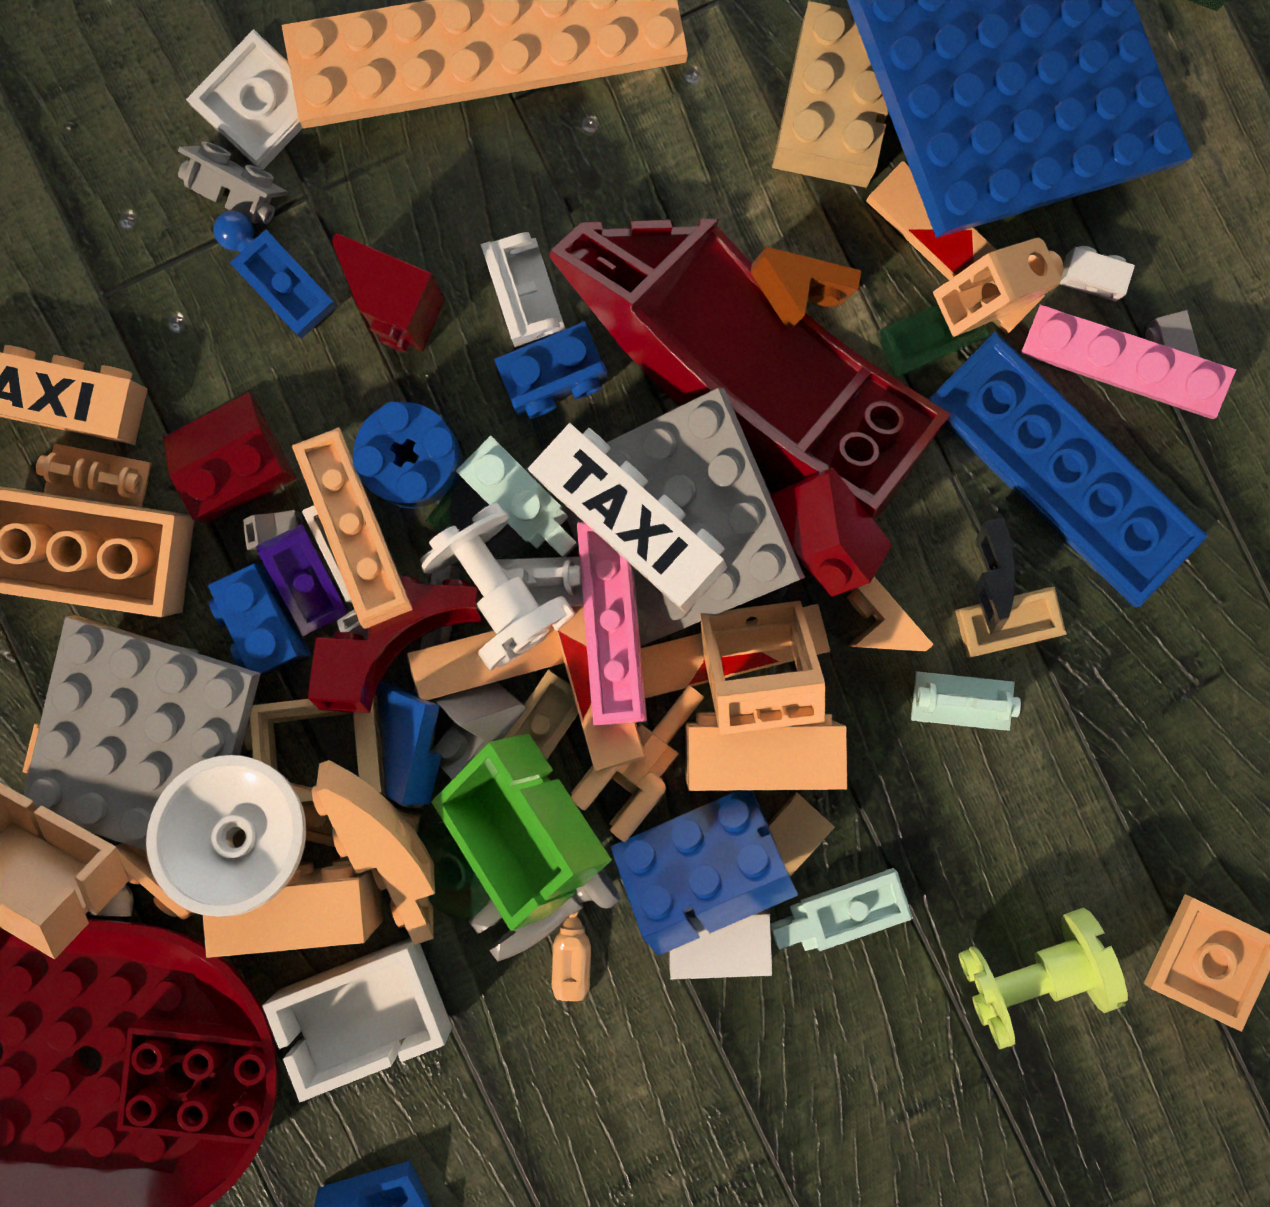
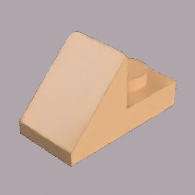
[847,576,934,651]

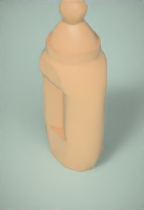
[552,911,591,1001]

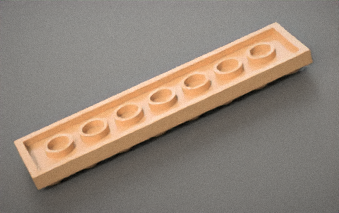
[281,0,688,129]

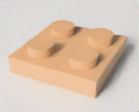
[1143,894,1270,1032]

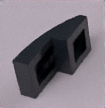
[974,517,1015,634]

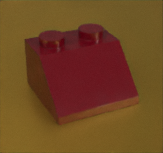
[332,233,446,353]
[163,392,297,525]

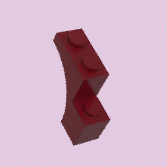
[308,576,483,713]

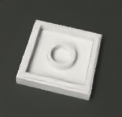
[186,29,303,169]

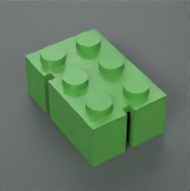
[432,733,612,931]

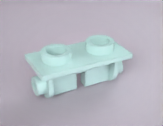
[911,671,1021,731]

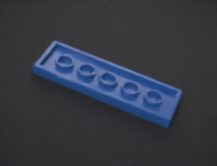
[928,331,1208,607]

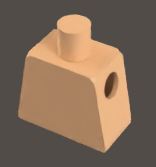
[933,237,1063,337]

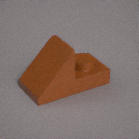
[751,246,861,329]

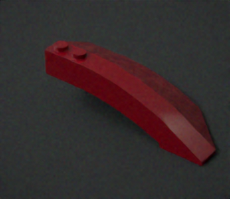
[550,219,951,521]

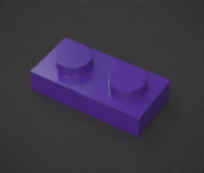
[256,524,348,636]

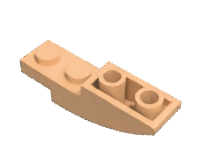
[312,760,435,945]

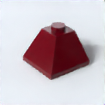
[770,467,892,597]

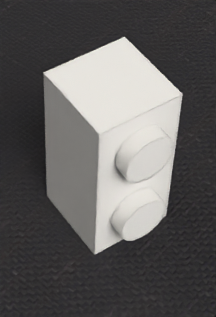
[1060,246,1135,302]

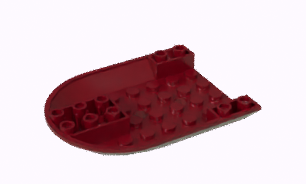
[0,918,278,1207]

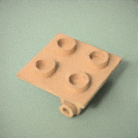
[36,443,152,508]

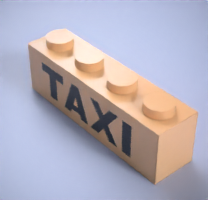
[0,345,148,445]

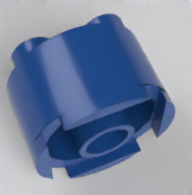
[353,402,462,509]

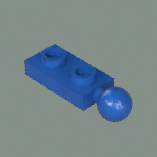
[213,210,337,339]

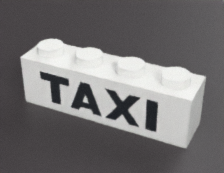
[528,423,727,614]

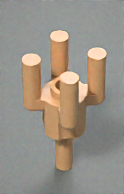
[571,685,704,843]

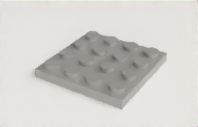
[558,388,805,646]
[23,615,261,851]

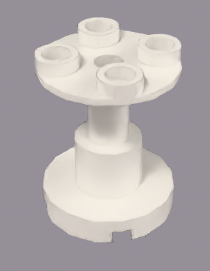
[420,503,575,671]

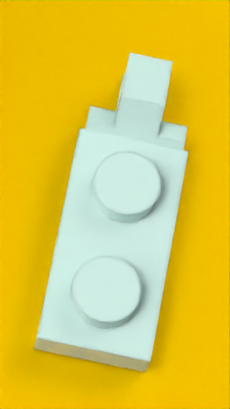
[456,436,578,557]
[770,868,913,951]

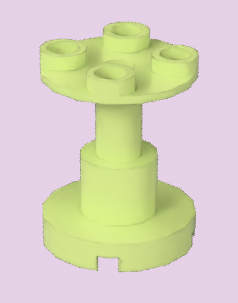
[958,908,1128,1049]

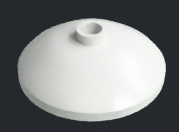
[146,755,306,917]

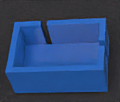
[610,790,798,956]

